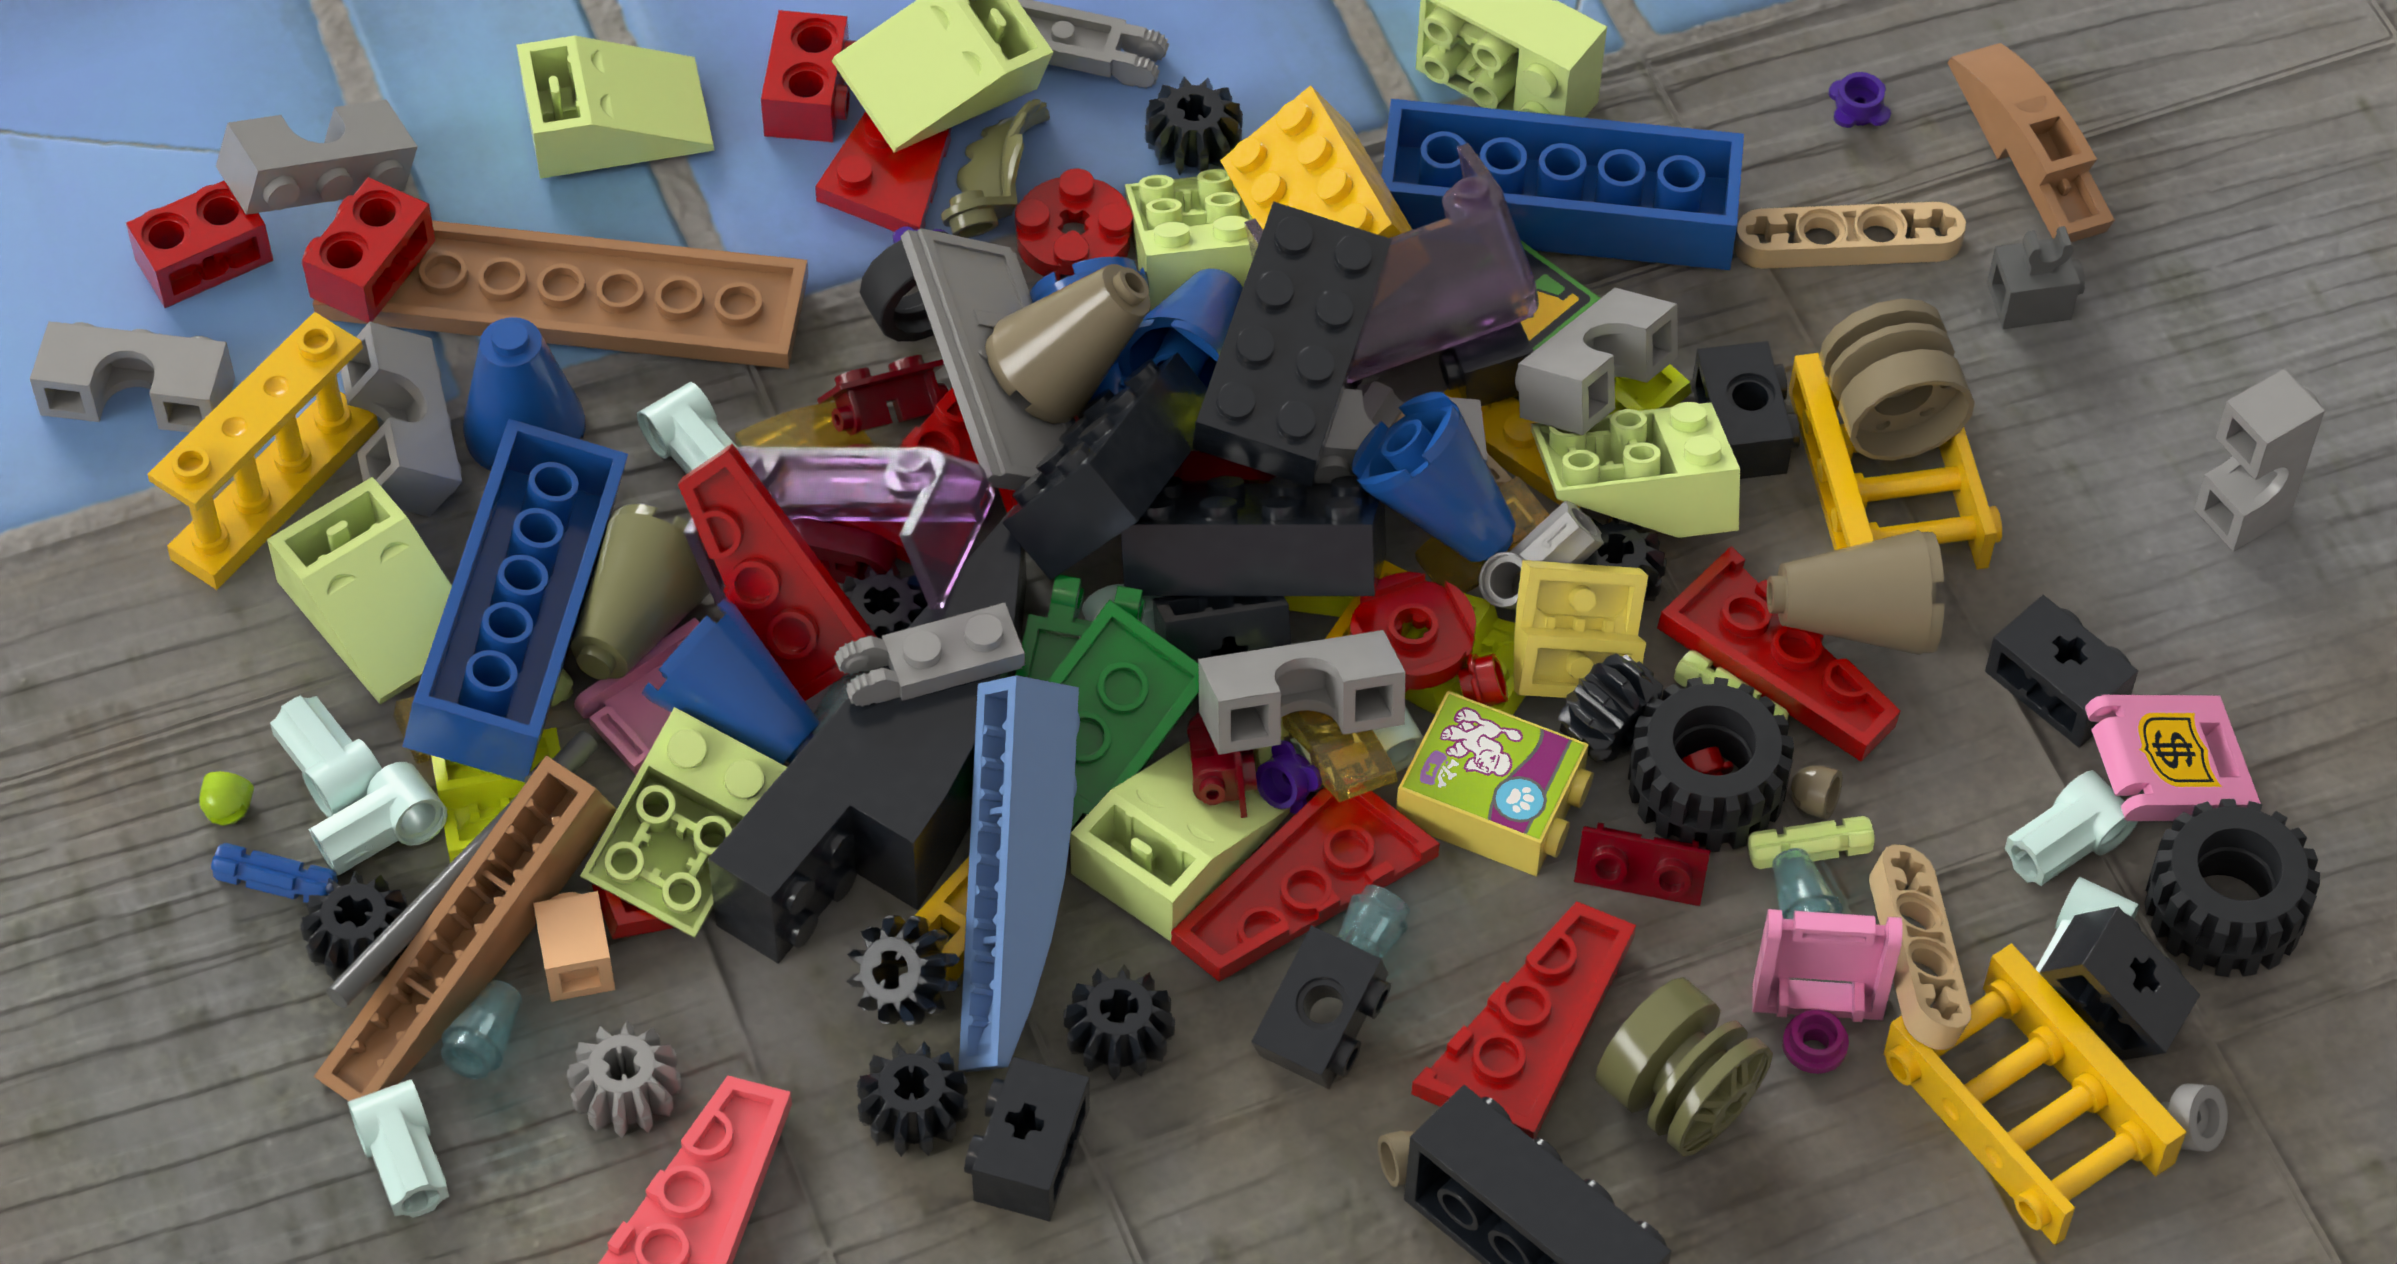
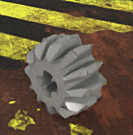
[567,1021,682,1139]

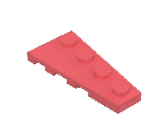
[598,1076,792,1264]

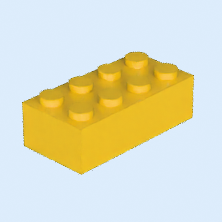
[1220,85,1431,309]

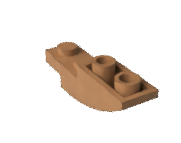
[1948,43,2115,242]

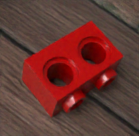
[761,10,856,143]
[302,177,436,323]
[126,180,273,308]

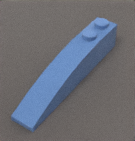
[959,675,1080,1072]

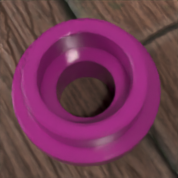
[1782,1009,1849,1074]

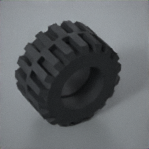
[1628,677,1794,852]
[2144,799,2320,977]

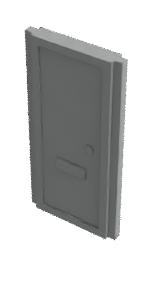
[900,228,1076,491]

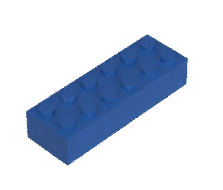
[1381,99,1744,270]
[402,419,628,782]

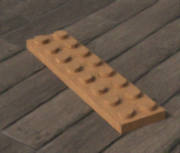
[313,220,809,369]

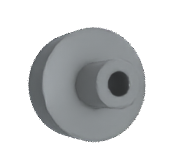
[2160,1083,2228,1152]

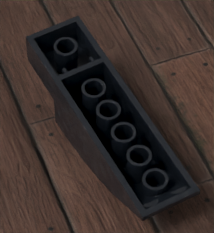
[708,505,1027,964]

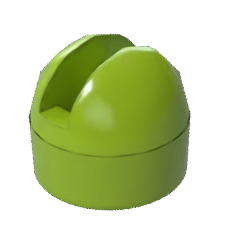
[199,771,254,826]

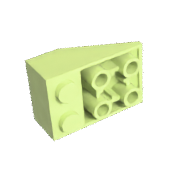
[832,0,1054,153]
[1415,0,1607,118]
[517,36,714,179]
[1124,169,1261,312]
[1531,402,1740,538]
[267,477,452,705]
[580,707,787,938]
[1070,742,1290,941]

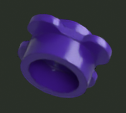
[1828,72,1891,128]
[1256,740,1322,814]

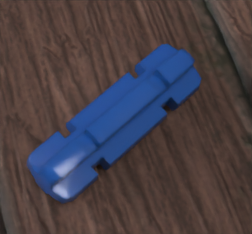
[211,843,338,903]

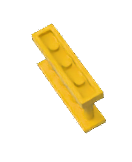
[147,312,379,590]
[1788,353,2002,570]
[1883,943,2186,1245]

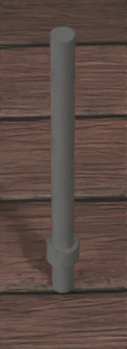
[327,731,598,1008]

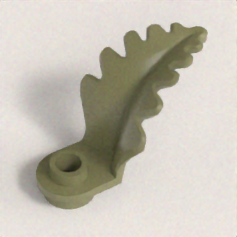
[941,99,1050,238]

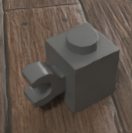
[1987,226,2085,329]

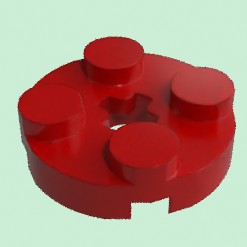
[1015,168,1133,281]
[1350,572,1476,692]

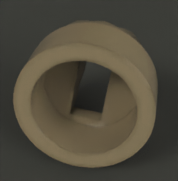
[1791,765,1843,820]
[1378,1130,1415,1187]

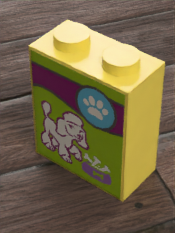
[1396,691,1594,877]

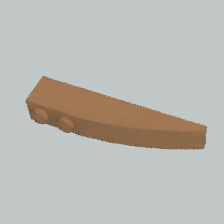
[314,755,617,1101]

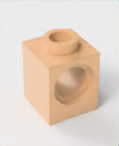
[533,891,615,1002]

